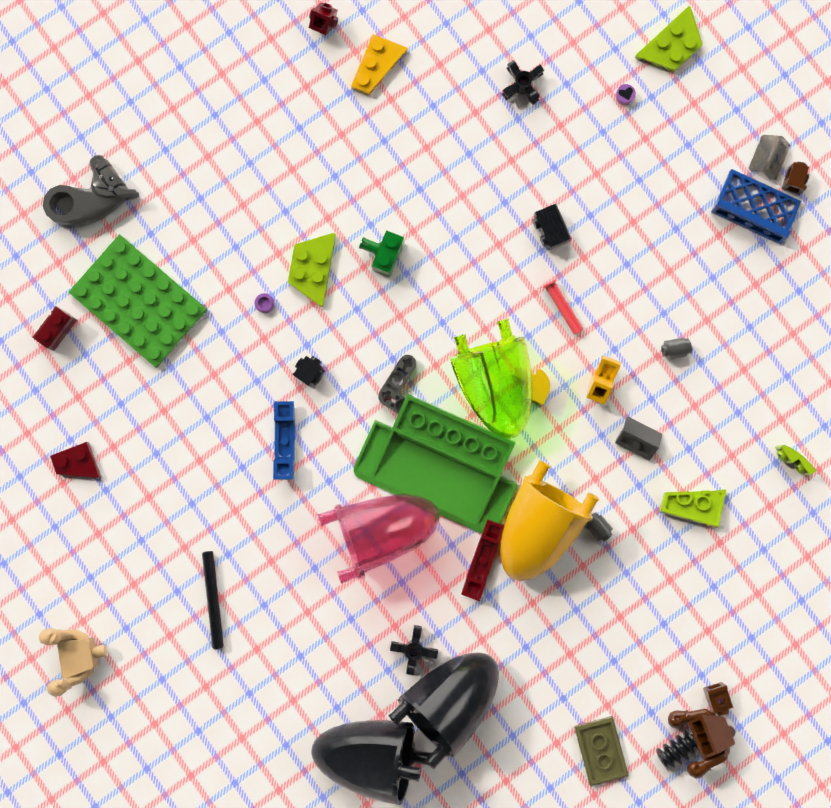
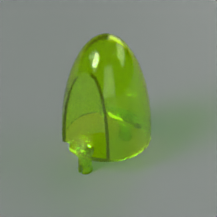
[449,318,533,439]

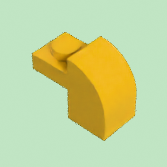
[586,355,621,405]
[513,366,550,406]

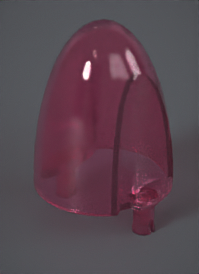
[317,494,440,584]

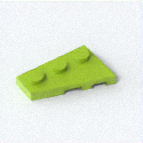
[659,489,727,528]

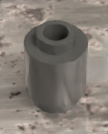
[661,337,692,360]
[586,512,613,542]

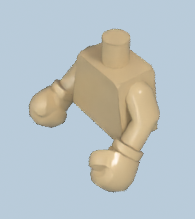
[39,628,108,697]

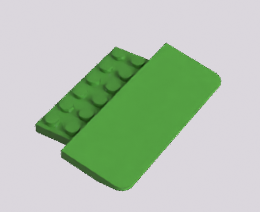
[353,394,518,534]

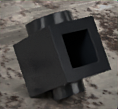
[293,355,326,387]

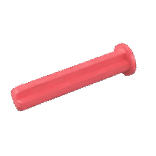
[543,279,583,334]

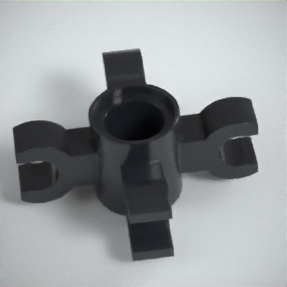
[502,60,545,105]
[390,625,438,675]

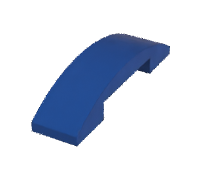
[273,401,295,480]

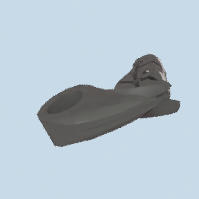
[43,155,140,227]

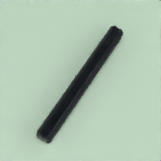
[202,551,224,650]

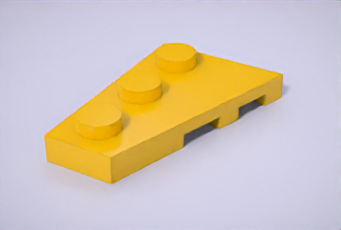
[351,34,408,95]

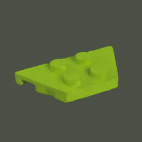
[635,6,703,73]
[288,233,336,307]

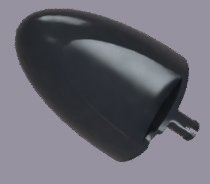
[388,652,499,769]
[311,720,432,805]

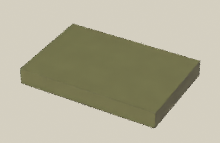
[574,716,629,786]

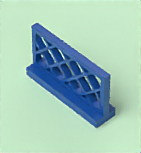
[711,169,802,245]

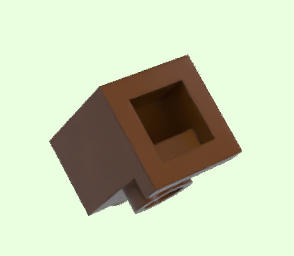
[781,162,809,195]
[703,682,734,716]

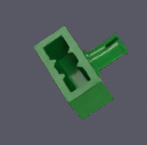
[359,230,405,277]

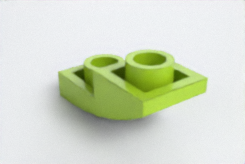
[775,445,816,475]

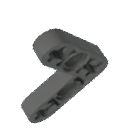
[378,355,416,414]

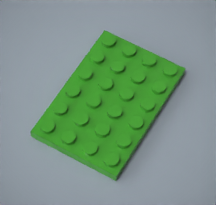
[68,234,208,368]

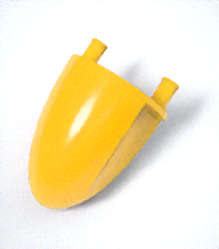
[500,460,599,581]

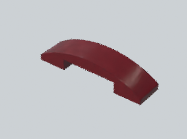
[461,519,504,601]

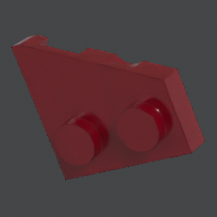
[50,442,101,478]

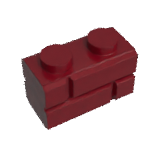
[32,306,77,351]

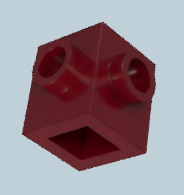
[308,2,338,35]

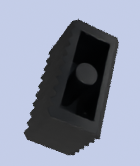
[532,203,572,251]

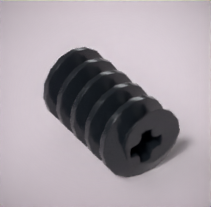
[656,731,699,772]

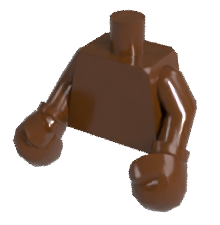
[668,709,735,779]

